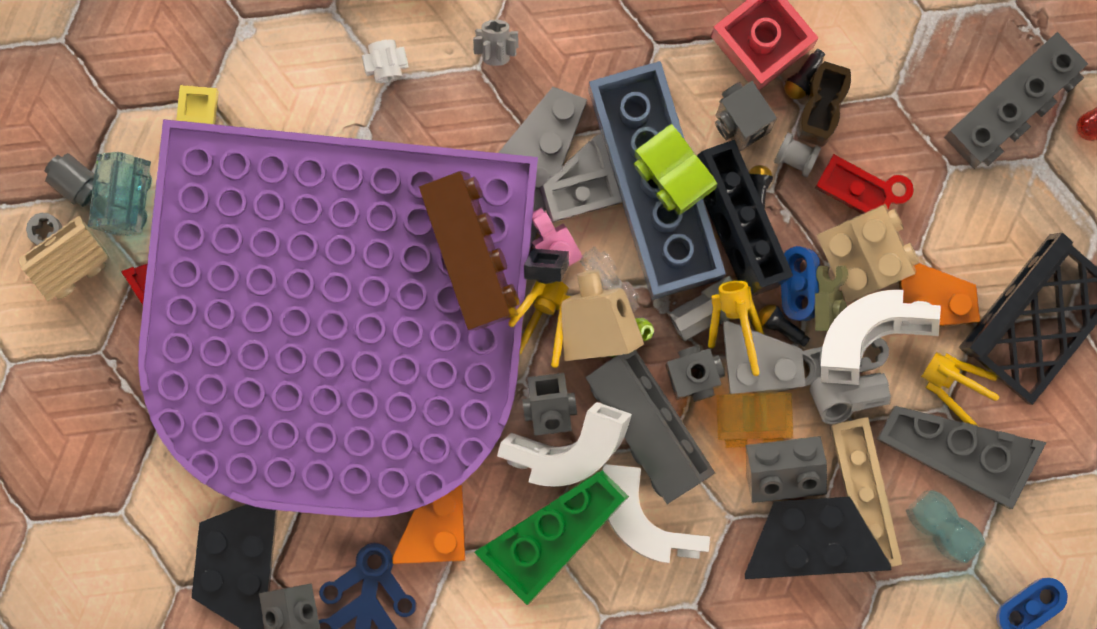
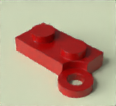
[815,154,914,214]

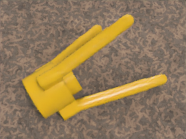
[508,281,571,368]
[708,281,764,376]
[921,352,999,427]

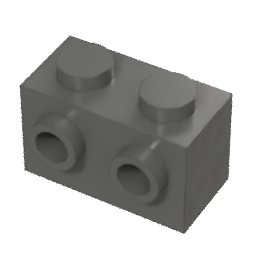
[715,81,777,151]
[746,436,827,503]

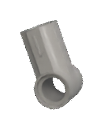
[668,276,733,342]
[810,373,891,424]

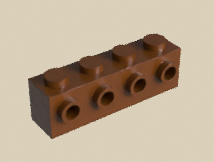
[418,171,520,330]

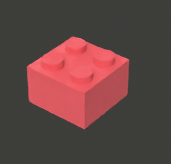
[711,0,818,91]

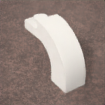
[821,290,941,385]
[497,402,632,486]
[602,464,710,563]

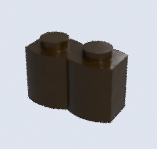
[797,61,851,147]

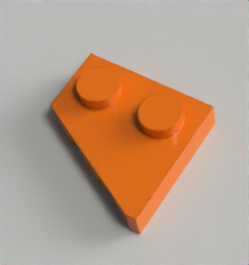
[899,263,980,327]
[392,485,466,564]

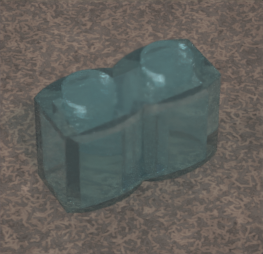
[906,490,986,563]

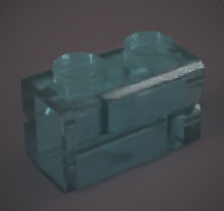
[88,152,152,236]

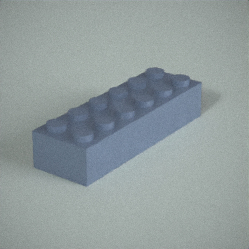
[588,61,726,300]

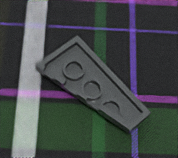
[876,406,1047,509]

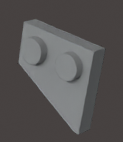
[540,134,622,222]
[722,321,806,394]

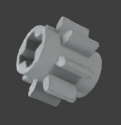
[473,20,518,66]

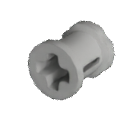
[774,132,821,178]

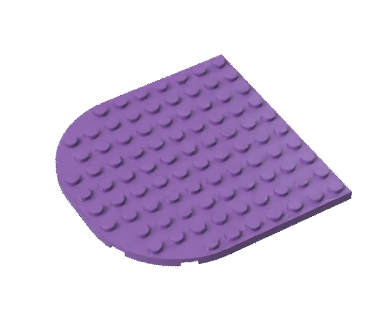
[138,119,538,518]

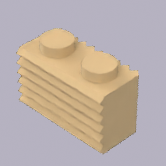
[19,216,109,301]

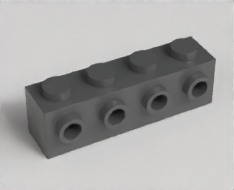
[944,32,1088,169]
[585,350,715,504]

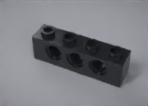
[697,140,793,297]

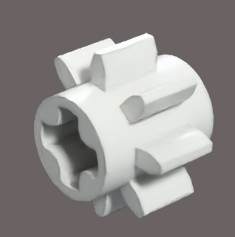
[362,40,409,83]

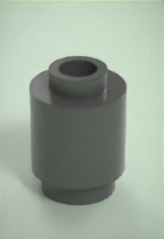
[44,153,102,207]

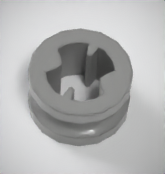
[26,213,62,245]

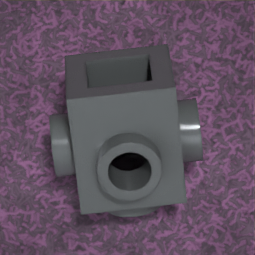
[665,345,725,402]
[522,373,577,435]
[259,583,320,629]

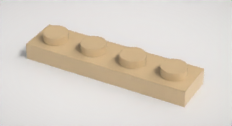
[830,417,902,573]

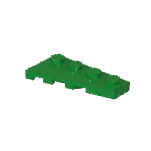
[474,470,629,605]

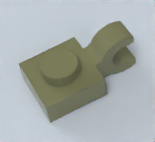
[815,266,848,331]

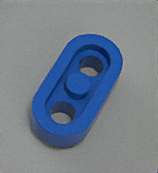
[781,246,820,321]
[996,578,1068,629]

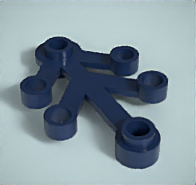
[319,543,417,629]

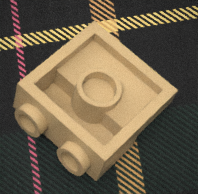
[816,204,919,303]

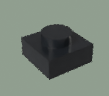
[524,249,569,284]

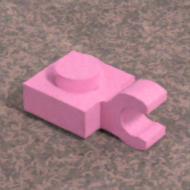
[531,208,584,267]

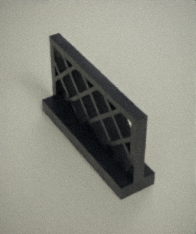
[959,233,1097,405]

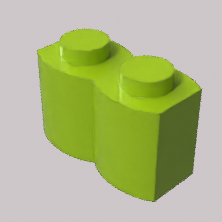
[633,124,717,215]

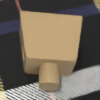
[561,270,644,361]

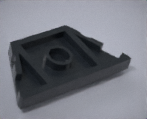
[745,496,892,579]
[191,504,278,629]

